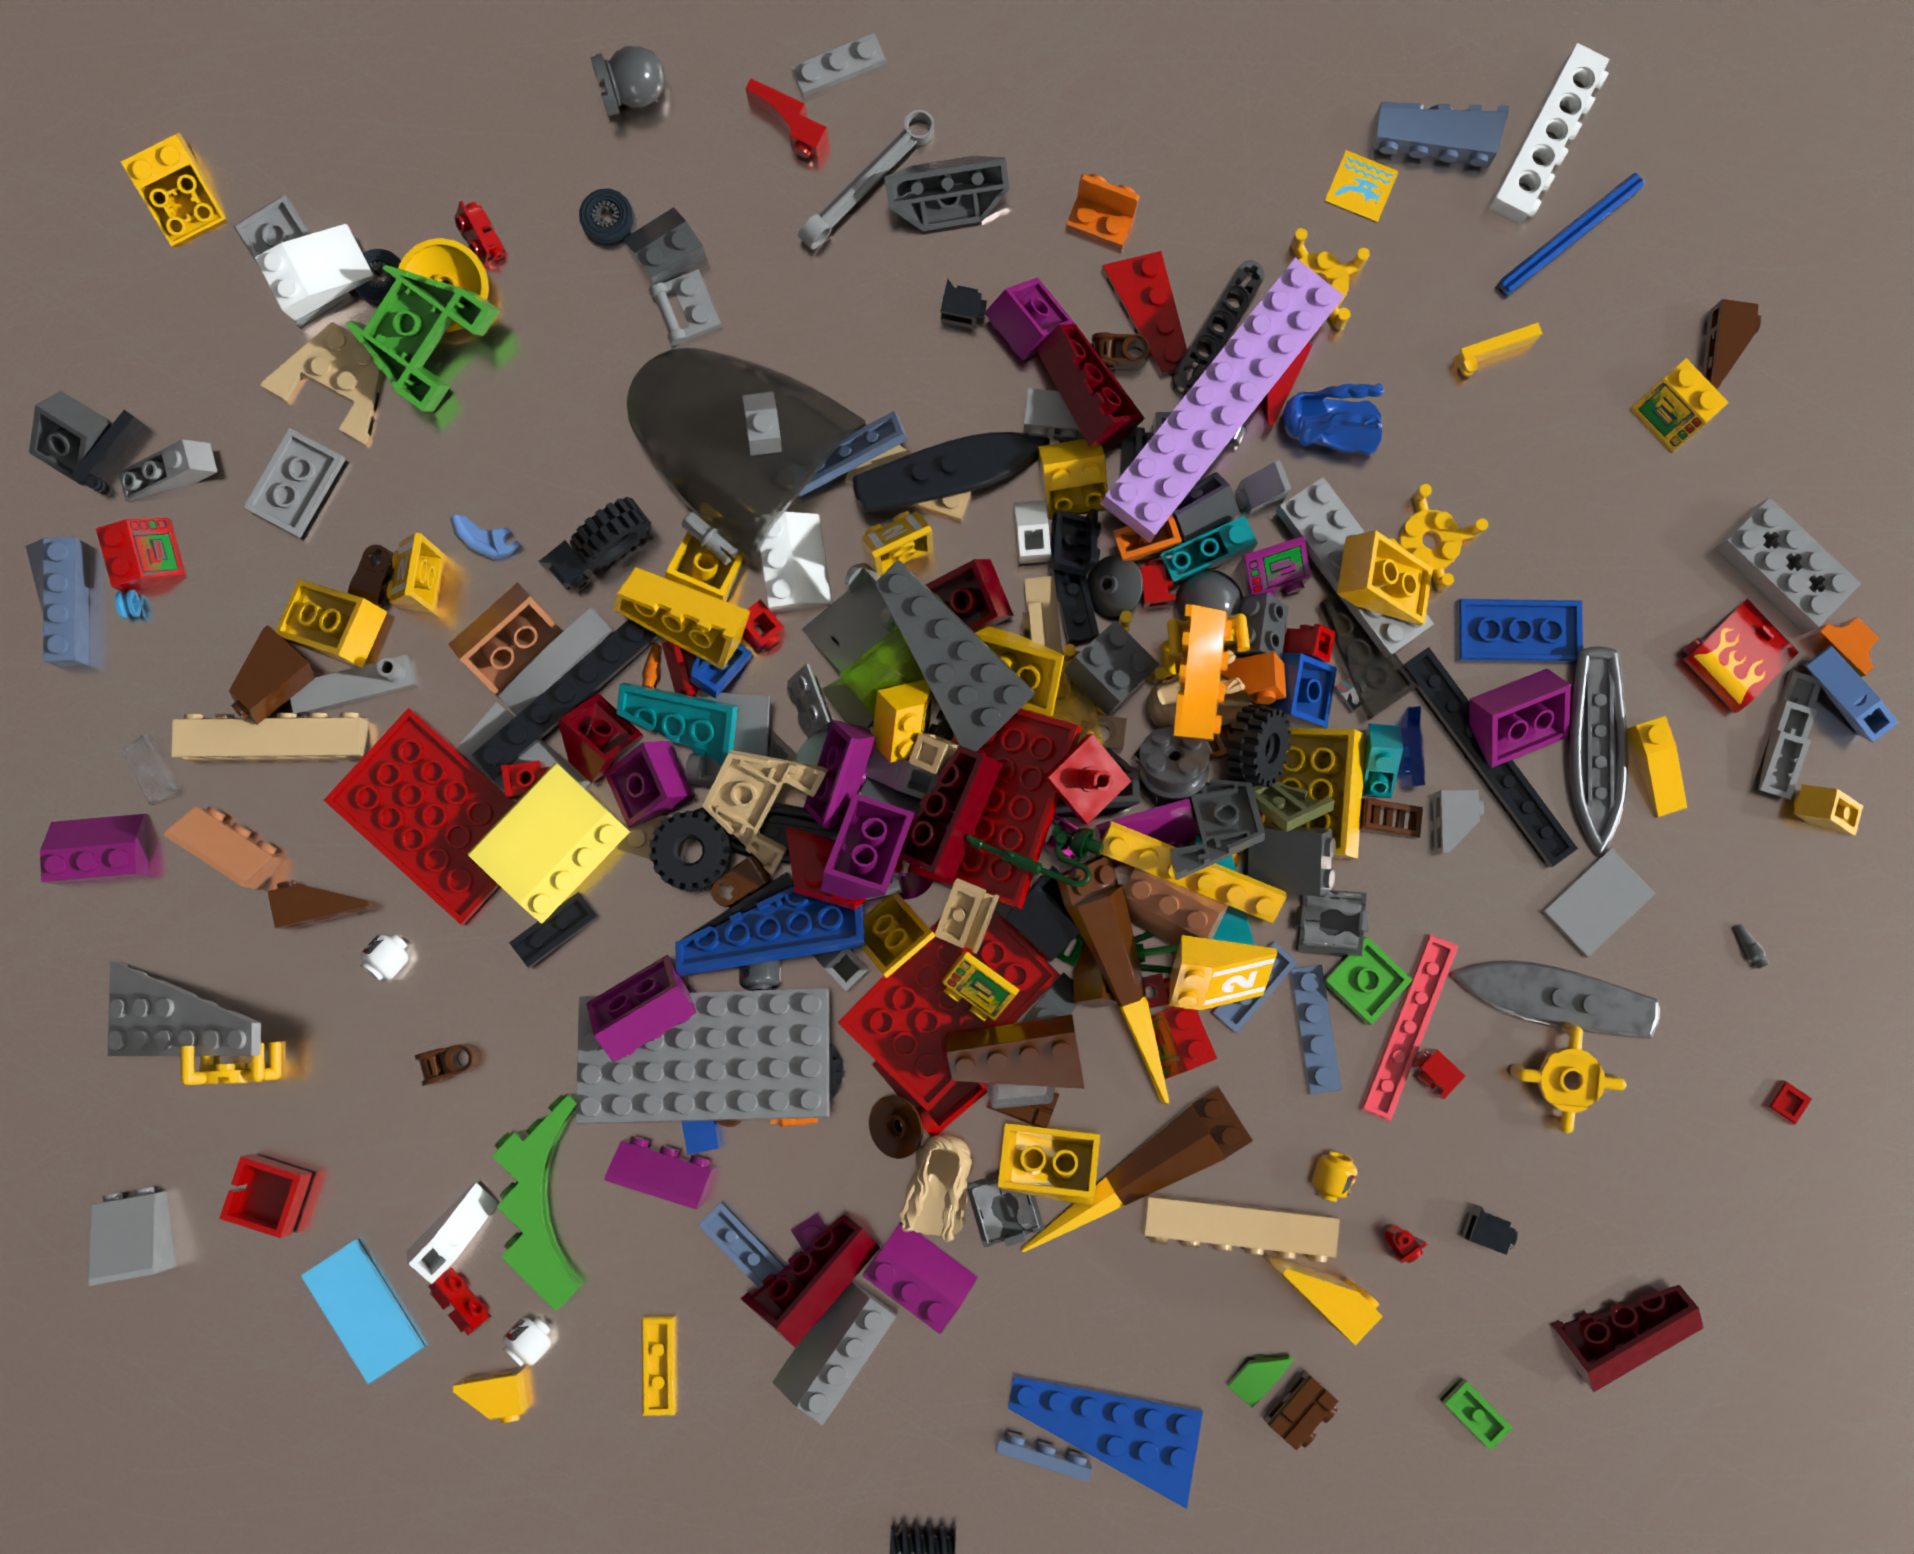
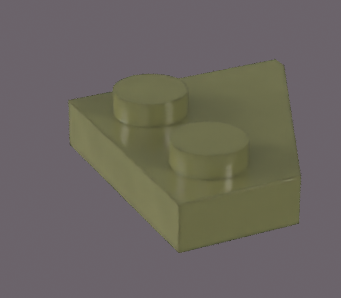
[1253,781,1334,832]

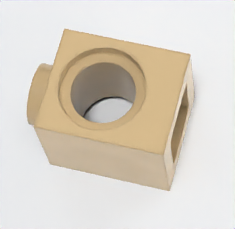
[1079,714,1127,753]
[908,733,959,774]

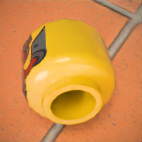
[1311,1151,1358,1202]

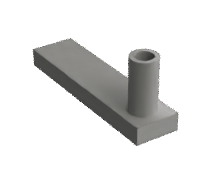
[290,654,418,716]

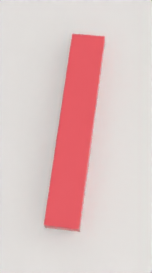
[1359,934,1458,1122]

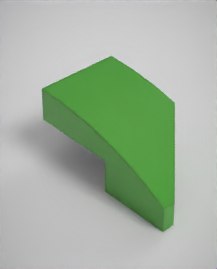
[1228,1355,1293,1408]

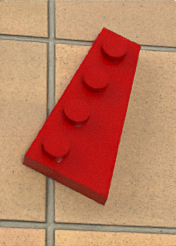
[1102,251,1191,376]

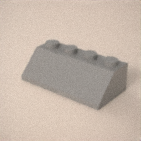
[772,1280,898,1426]

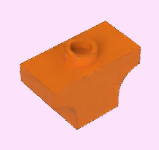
[1808,617,1880,677]

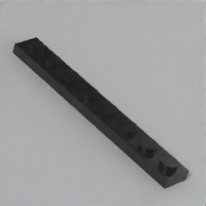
[472,619,659,780]
[1402,647,1578,867]

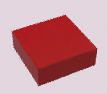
[1765,1080,1812,1125]

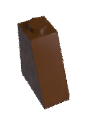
[229,625,315,725]

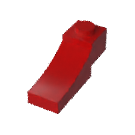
[745,78,828,160]

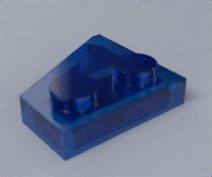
[1402,706,1425,786]

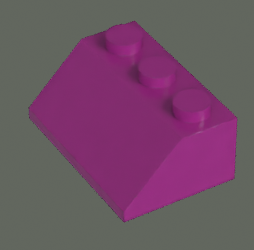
[1469,668,1571,768]
[804,719,876,829]
[821,793,915,901]
[1093,798,1196,868]
[40,814,150,884]
[586,954,697,1062]
[604,1135,716,1210]
[863,1221,978,1334]

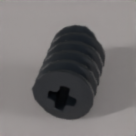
[890,1524,956,1554]

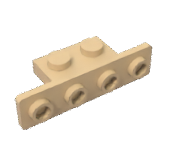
[1022,576,1066,699]

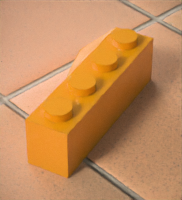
[1173,604,1233,741]

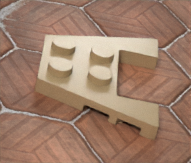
[260,322,383,445]
[702,750,828,875]

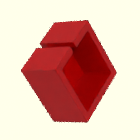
[219,1154,312,1238]

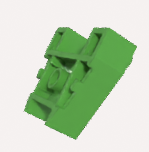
[347,265,500,412]

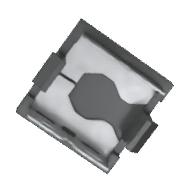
[1296,890,1369,957]
[967,1173,1045,1248]

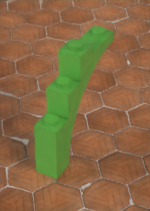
[492,1094,584,1311]

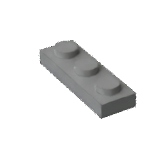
[791,33,886,98]

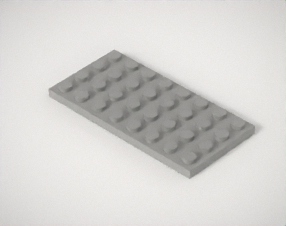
[576,988,830,1125]

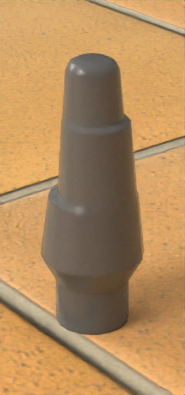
[1735,924,1769,969]

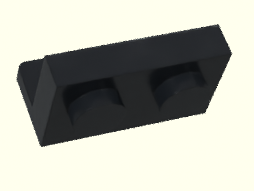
[1050,509,1101,577]

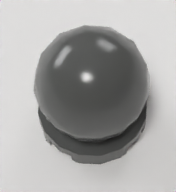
[590,46,665,116]

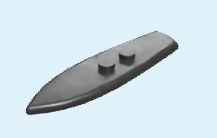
[1569,646,1629,856]
[1451,960,1659,1039]

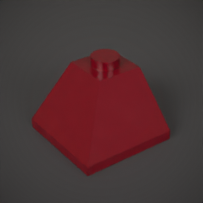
[558,693,643,784]

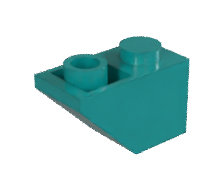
[1362,723,1403,798]

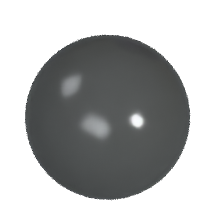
[1174,570,1243,621]

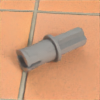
[681,512,738,565]

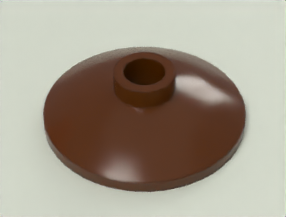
[869,1095,923,1159]

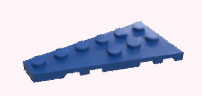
[675,886,866,976]
[1008,1374,1203,1509]

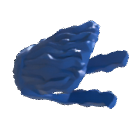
[1283,383,1384,456]

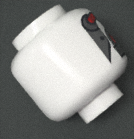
[361,934,409,981]
[503,1317,551,1367]

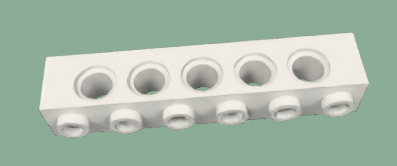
[1489,43,1610,225]

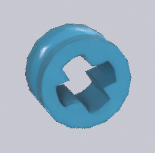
[115,589,141,619]

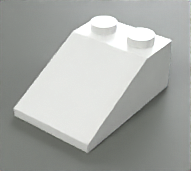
[255,224,375,321]

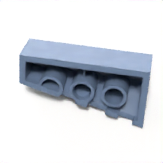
[1371,102,1509,166]
[25,537,89,667]

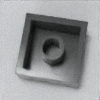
[1064,620,1160,716]

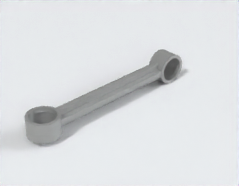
[798,110,934,250]

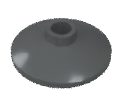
[1087,555,1143,617]

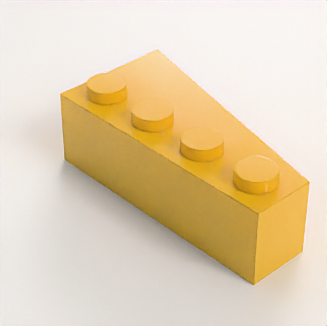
[613,567,750,670]

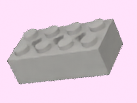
[1715,497,1861,633]

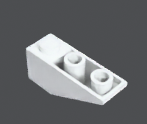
[406,1182,499,1284]

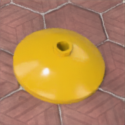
[398,238,489,332]

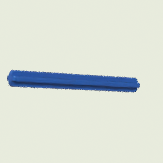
[1498,173,1644,294]

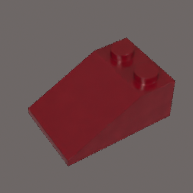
[925,559,1014,633]

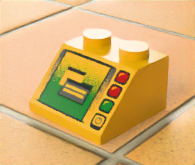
[1631,358,1729,452]
[873,679,933,763]
[942,951,1020,1021]

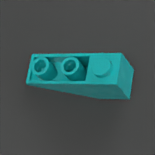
[1160,515,1258,582]

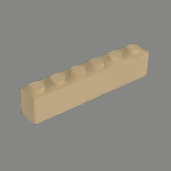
[171,712,369,760]
[1142,1195,1340,1262]

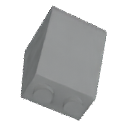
[88,1187,177,1286]

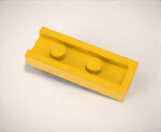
[1454,322,1543,377]

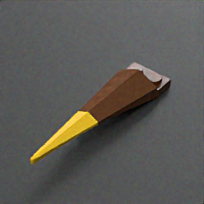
[1057,854,1169,1104]
[1021,1086,1253,1252]

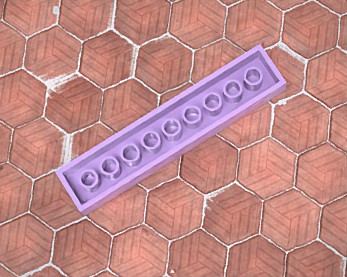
[1101,257,1344,542]

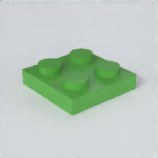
[1323,936,1413,1026]

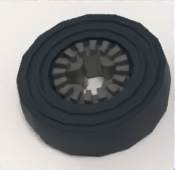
[579,188,634,245]
[355,249,401,305]

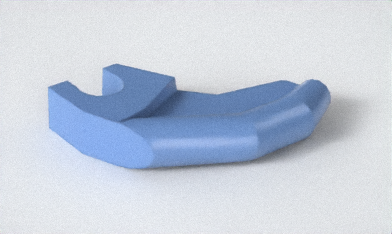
[450,514,523,559]

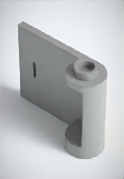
[802,563,900,677]
[685,691,770,786]

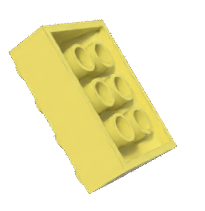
[467,762,630,924]

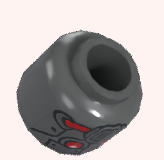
[739,960,780,991]

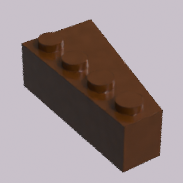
[946,1014,1085,1089]

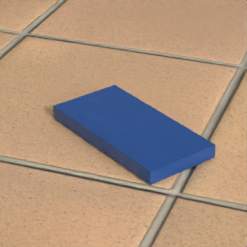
[1457,599,1583,663]

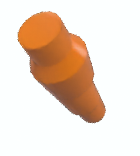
[642,643,661,688]
[770,1118,818,1127]

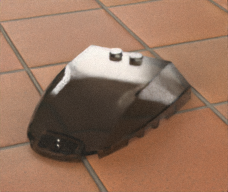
[626,347,865,565]

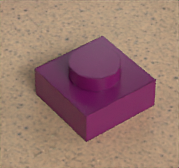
[791,1212,827,1252]

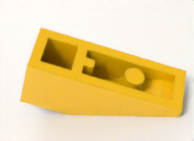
[1627,716,1687,818]

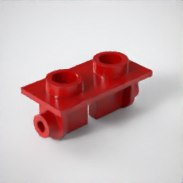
[454,201,504,268]
[661,641,703,697]
[1384,1225,1428,1264]
[428,1267,491,1336]

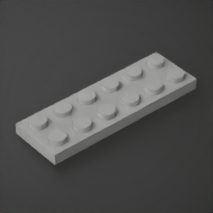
[1275,477,1434,659]

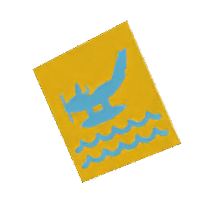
[1325,150,1399,222]

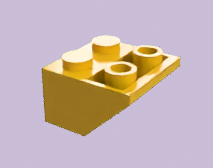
[1038,439,1108,518]

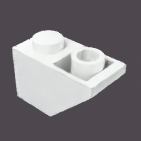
[1014,500,1051,564]

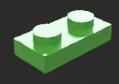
[1442,1379,1513,1451]

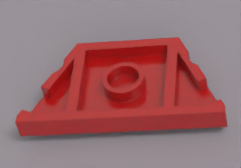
[786,826,903,910]

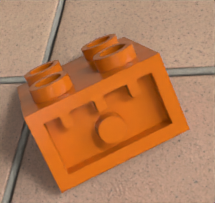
[1066,174,1139,250]

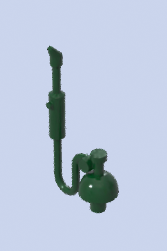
[965,825,1104,887]

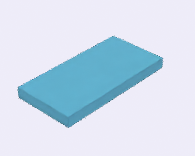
[301,1239,425,1384]

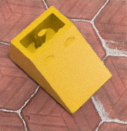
[121,133,226,246]

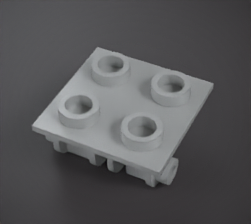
[787,663,832,738]

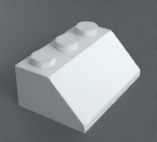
[755,512,832,614]

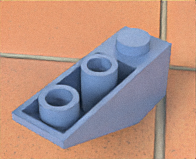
[1805,645,1899,743]

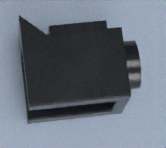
[940,278,987,327]
[538,540,593,591]
[1463,1204,1518,1255]

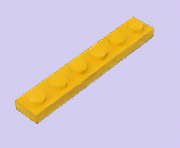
[1100,821,1287,923]

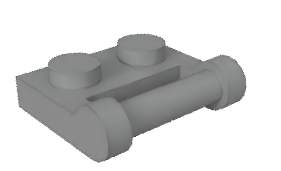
[648,269,722,346]

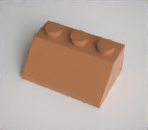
[448,582,563,698]
[163,806,283,890]
[1124,868,1229,945]

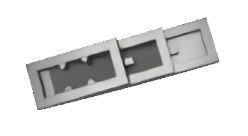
[498,608,613,716]
[1759,670,1821,800]

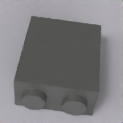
[1248,823,1336,897]

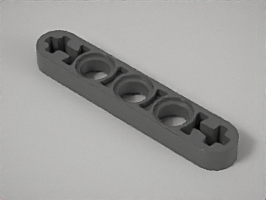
[1174,260,1264,389]

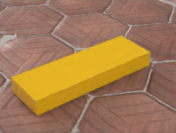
[642,1315,676,1416]

